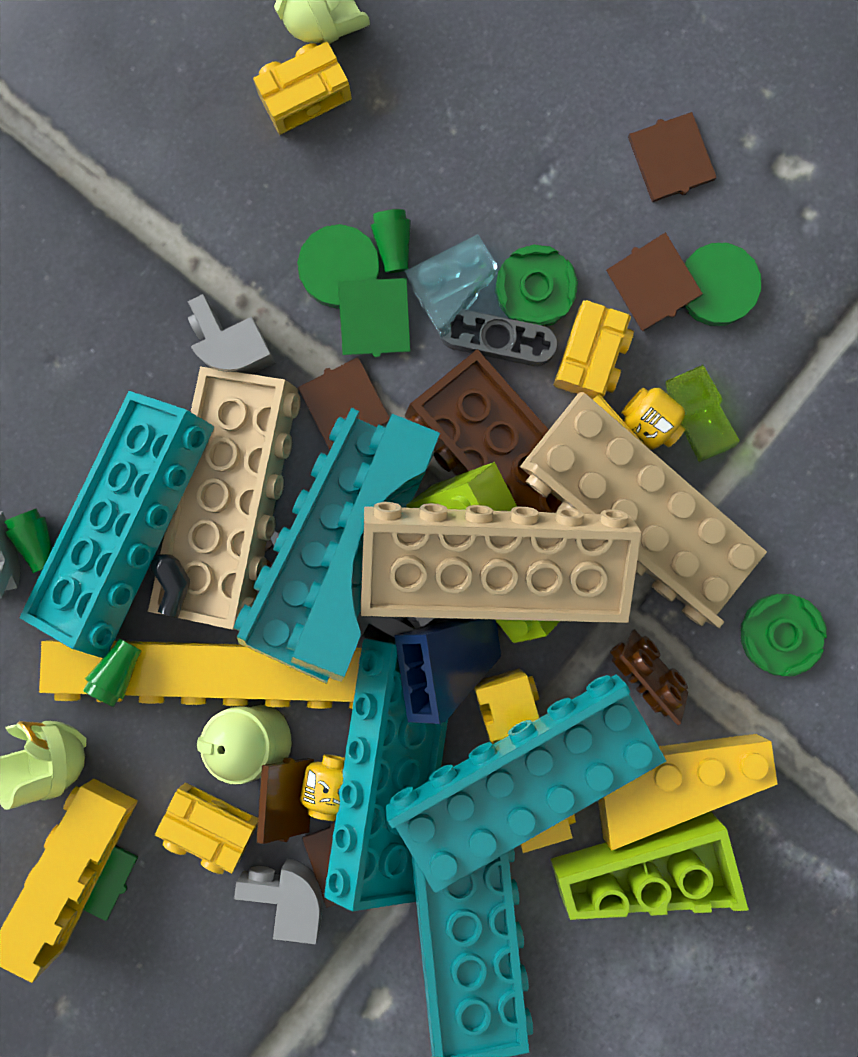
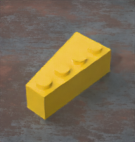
[474,668,576,853]
[598,734,778,851]
[0,779,138,983]

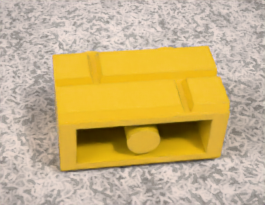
[253,41,352,135]
[553,300,634,400]
[155,782,258,874]

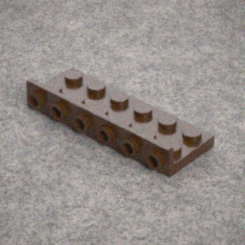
[404,349,562,513]

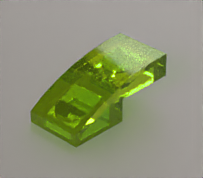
[665,365,740,463]

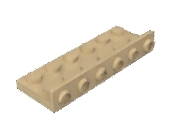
[148,367,300,630]
[520,392,767,629]
[361,502,641,623]

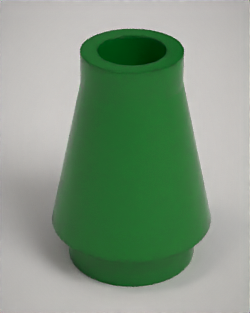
[370,209,411,273]
[4,508,52,573]
[83,639,142,707]

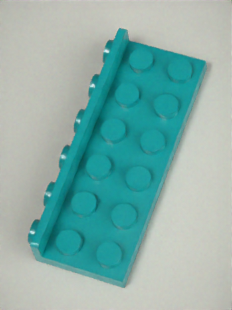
[19,391,214,658]
[234,408,434,684]
[324,639,448,911]
[386,674,666,893]
[411,849,533,1057]

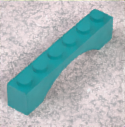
[287,414,440,682]

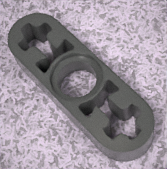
[439,308,557,366]

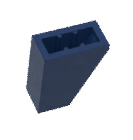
[394,618,501,724]

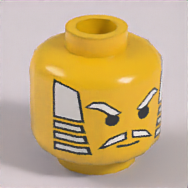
[621,388,685,450]
[300,754,345,821]

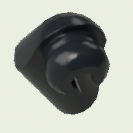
[150,554,190,618]

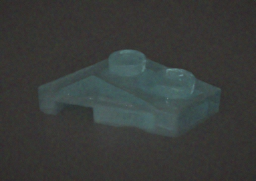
[405,234,498,338]

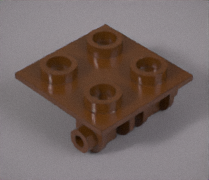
[610,629,688,726]

